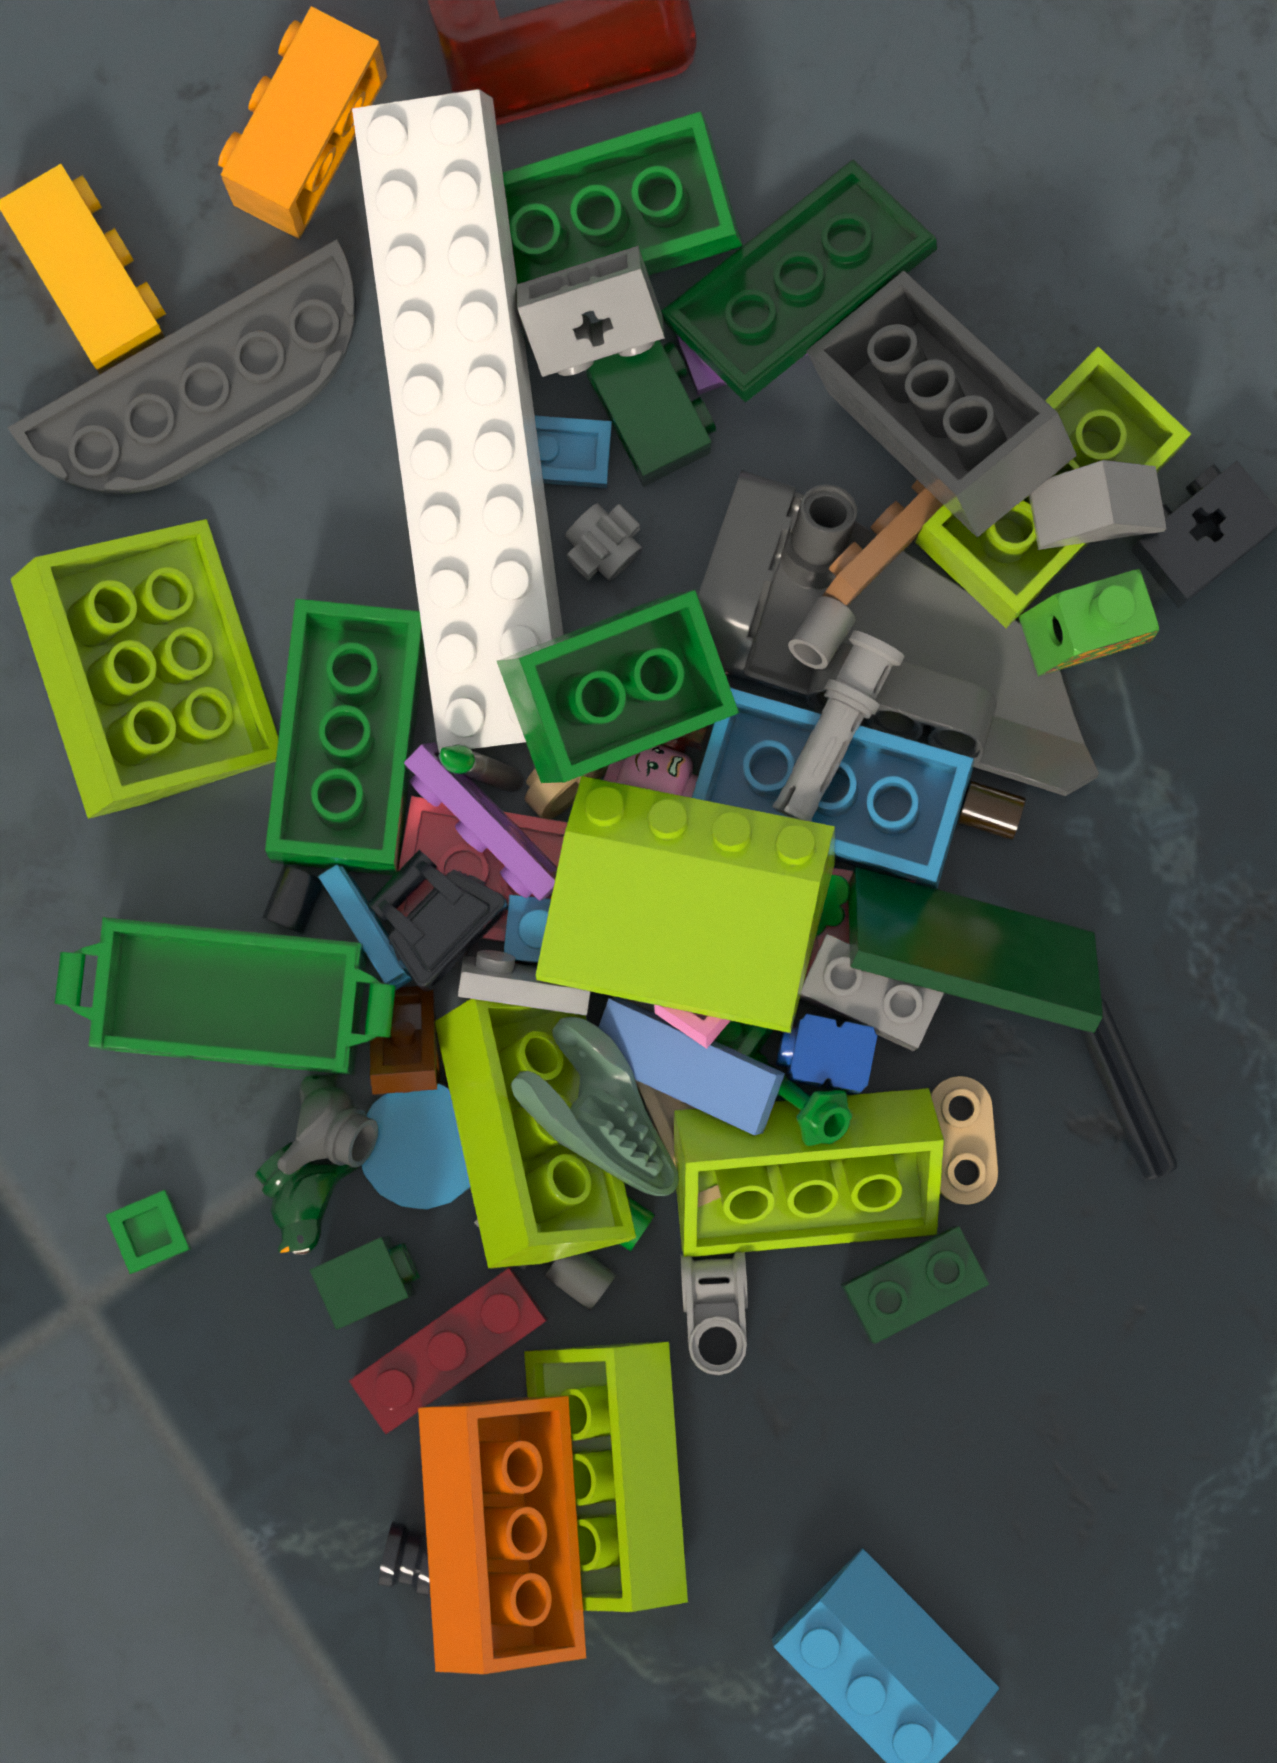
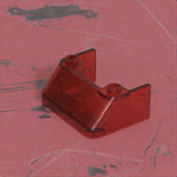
[425,0,697,126]

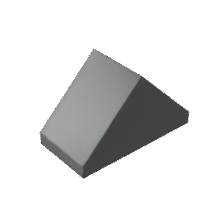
[1029,460,1167,550]

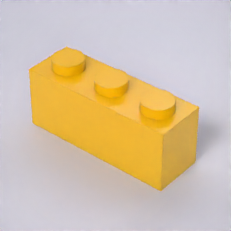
[0,164,166,374]

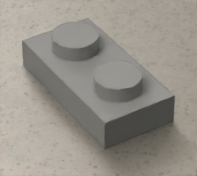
[458,950,590,1015]

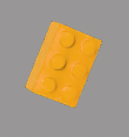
[218,6,387,240]

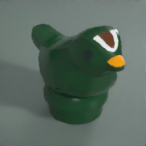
[255,1142,360,1255]

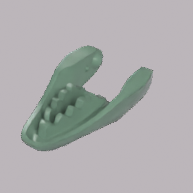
[511,1017,679,1196]

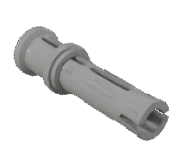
[772,630,905,822]

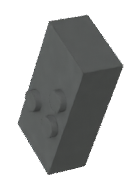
[806,271,1077,537]

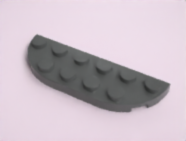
[7,239,356,494]

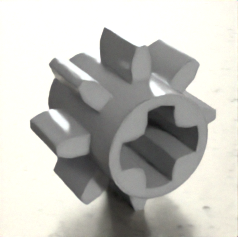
[564,503,643,582]

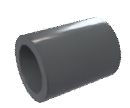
[544,1252,617,1311]

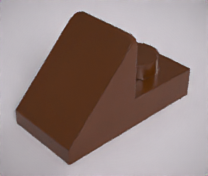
[370,986,440,1095]

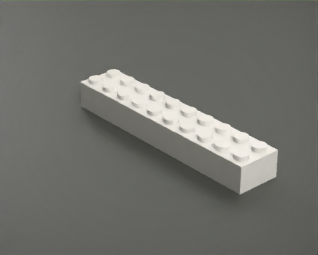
[352,89,563,753]

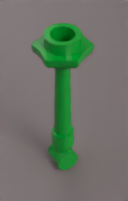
[754,1052,852,1146]

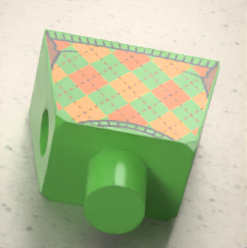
[1019,569,1159,677]

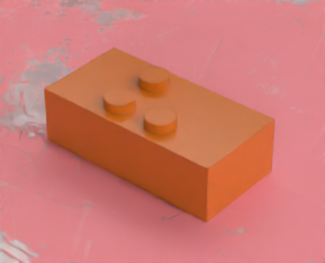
[418,1396,586,1674]

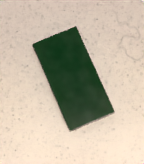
[661,159,937,403]
[848,867,1103,1033]

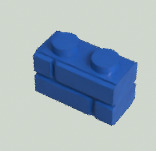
[776,1014,877,1095]

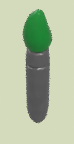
[438,744,524,791]

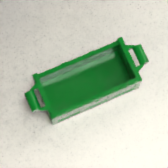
[54,917,396,1075]

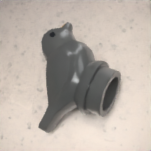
[277,1073,378,1175]

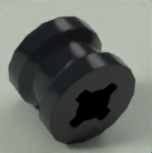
[378,1521,430,1596]

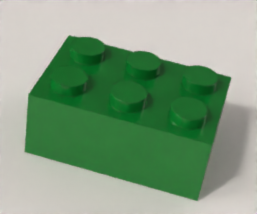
[497,590,739,783]

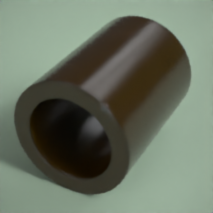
[957,781,1026,840]

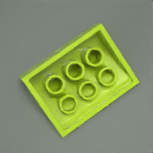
[10,519,279,819]
[536,776,835,1033]

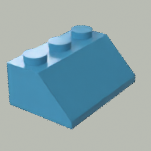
[771,1548,999,1763]

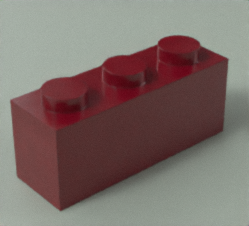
[349,1267,548,1434]

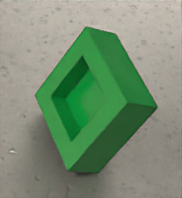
[106,1190,192,1274]

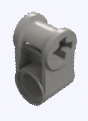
[680,1252,748,1376]

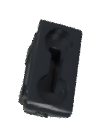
[367,850,508,992]

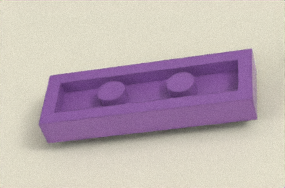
[404,742,558,901]

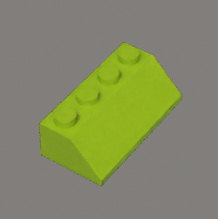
[435,999,636,1268]
[674,1088,944,1257]
[524,1342,688,1612]

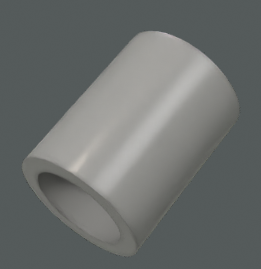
[788,596,856,669]

